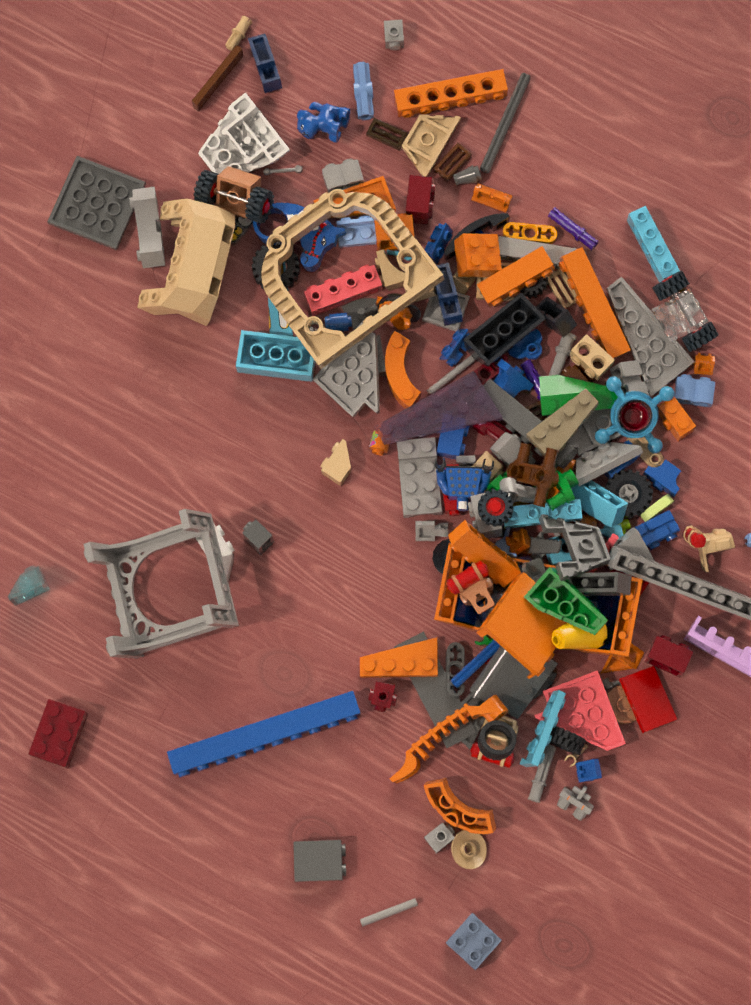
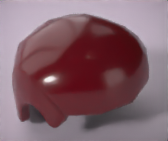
[619,402,649,431]

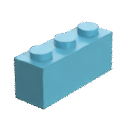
[571,480,628,528]

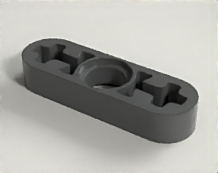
[446,642,465,699]

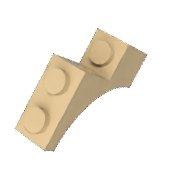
[375,249,437,302]

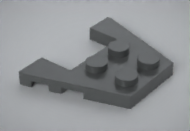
[539,514,611,581]

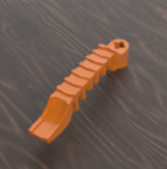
[389,695,509,784]

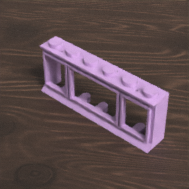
[684,616,751,677]

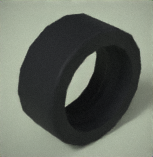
[478,720,517,760]

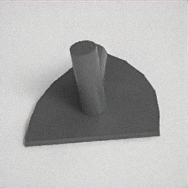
[341,298,379,330]

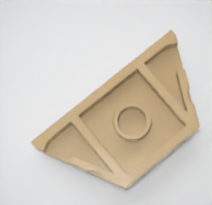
[402,115,461,177]

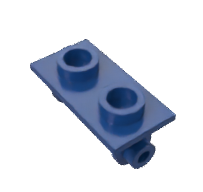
[424,223,453,264]
[439,329,471,367]

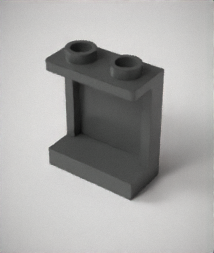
[294,840,346,882]

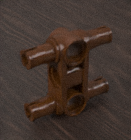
[507,443,559,507]

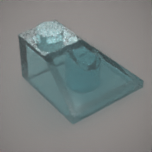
[8,565,50,606]

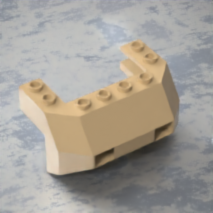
[137,199,235,326]

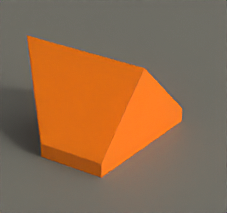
[600,643,644,674]

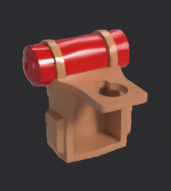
[446,560,495,614]

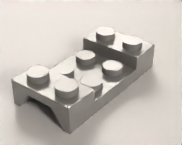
[397,437,442,518]

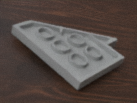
[312,322,380,417]

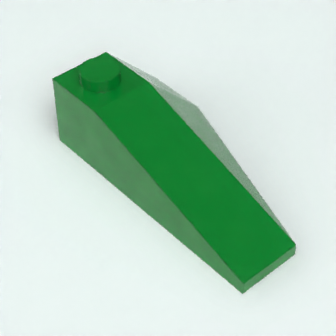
[539,375,618,416]
[524,567,608,635]

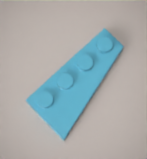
[520,690,566,767]

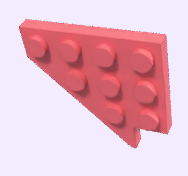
[534,670,626,751]

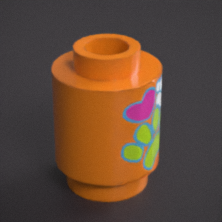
[369,426,392,456]

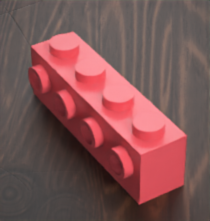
[304,265,383,316]

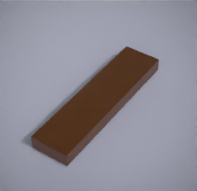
[192,45,243,112]

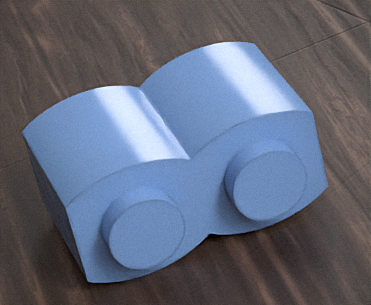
[674,374,715,407]

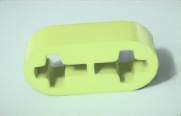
[640,494,674,522]

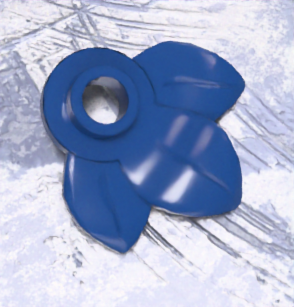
[507,329,542,360]

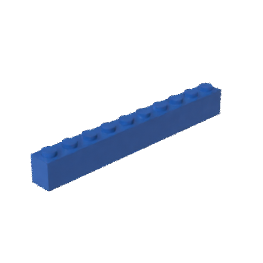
[167,691,361,778]

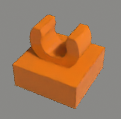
[693,353,715,375]
[505,528,530,555]

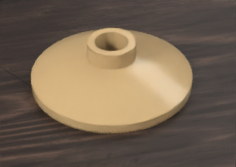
[451,830,487,869]

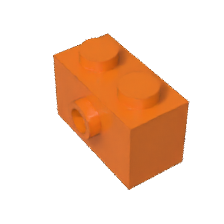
[658,397,696,442]

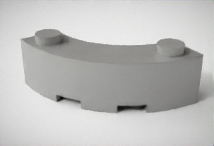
[129,187,165,268]

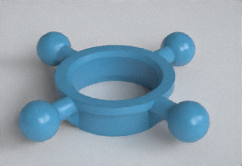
[595,376,675,453]

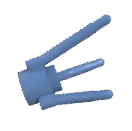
[495,527,517,557]

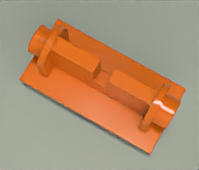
[471,183,512,213]

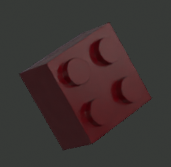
[406,175,435,225]
[644,635,693,678]

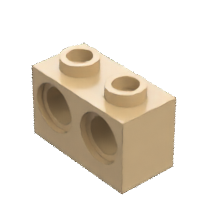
[570,334,615,381]

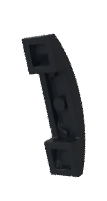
[444,213,510,261]

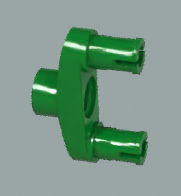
[531,469,579,511]

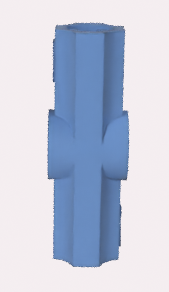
[353,62,374,120]

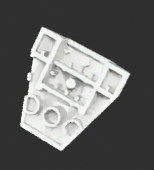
[198,93,290,174]

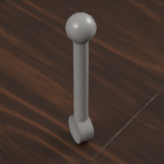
[263,165,302,175]

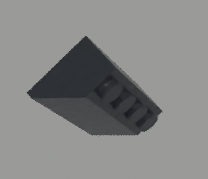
[463,293,546,367]

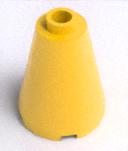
[552,623,607,649]

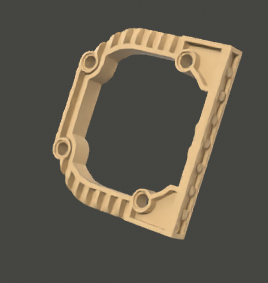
[261,189,444,369]

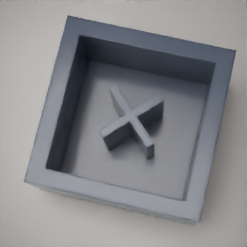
[446,913,502,970]

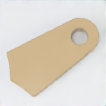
[626,427,664,467]

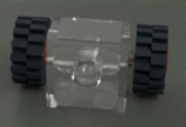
[652,271,719,352]

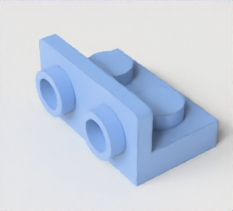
[336,215,376,248]

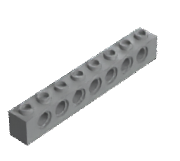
[607,546,751,620]

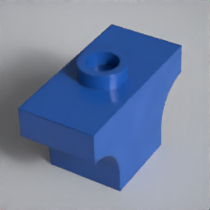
[493,359,534,398]
[643,460,681,498]

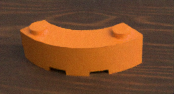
[385,331,421,412]
[424,778,496,834]

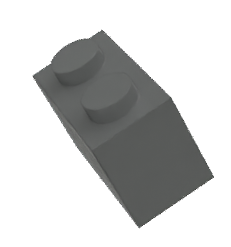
[242,520,274,555]

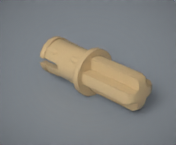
[225,16,252,51]

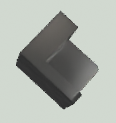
[522,557,546,582]

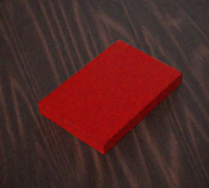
[619,666,677,733]

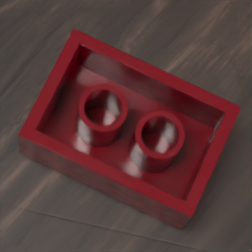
[28,699,88,769]

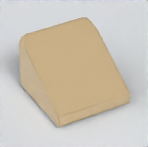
[453,271,476,294]

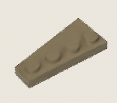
[526,389,598,456]

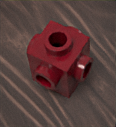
[368,681,397,712]

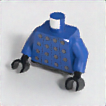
[434,458,494,511]

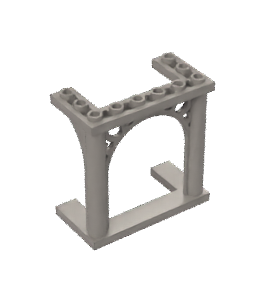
[83,509,239,659]

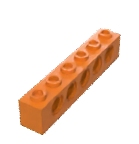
[394,69,508,118]

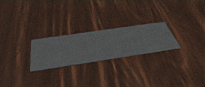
[394,631,477,748]

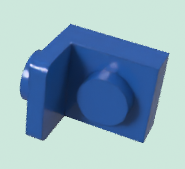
[576,759,602,782]

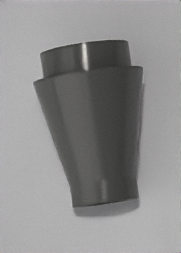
[453,165,482,185]

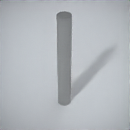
[427,355,475,396]
[360,898,418,927]

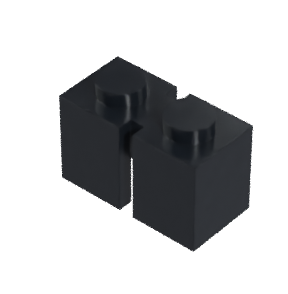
[536,297,577,338]

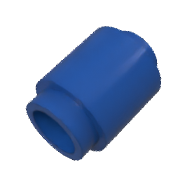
[325,312,352,332]

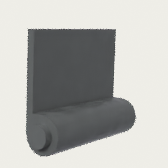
[469,645,558,719]

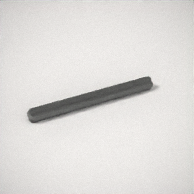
[480,73,530,173]

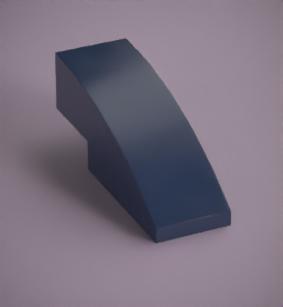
[248,34,282,93]
[435,263,463,326]

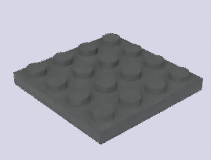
[47,156,146,250]

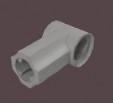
[499,477,537,504]

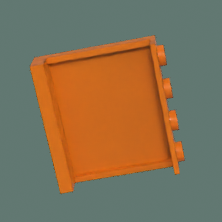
[476,572,567,679]

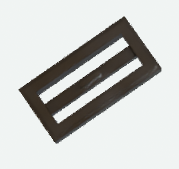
[366,118,408,151]

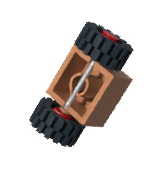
[193,166,274,224]

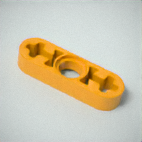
[503,222,557,244]

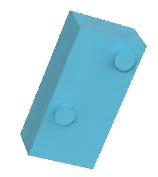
[236,330,315,382]

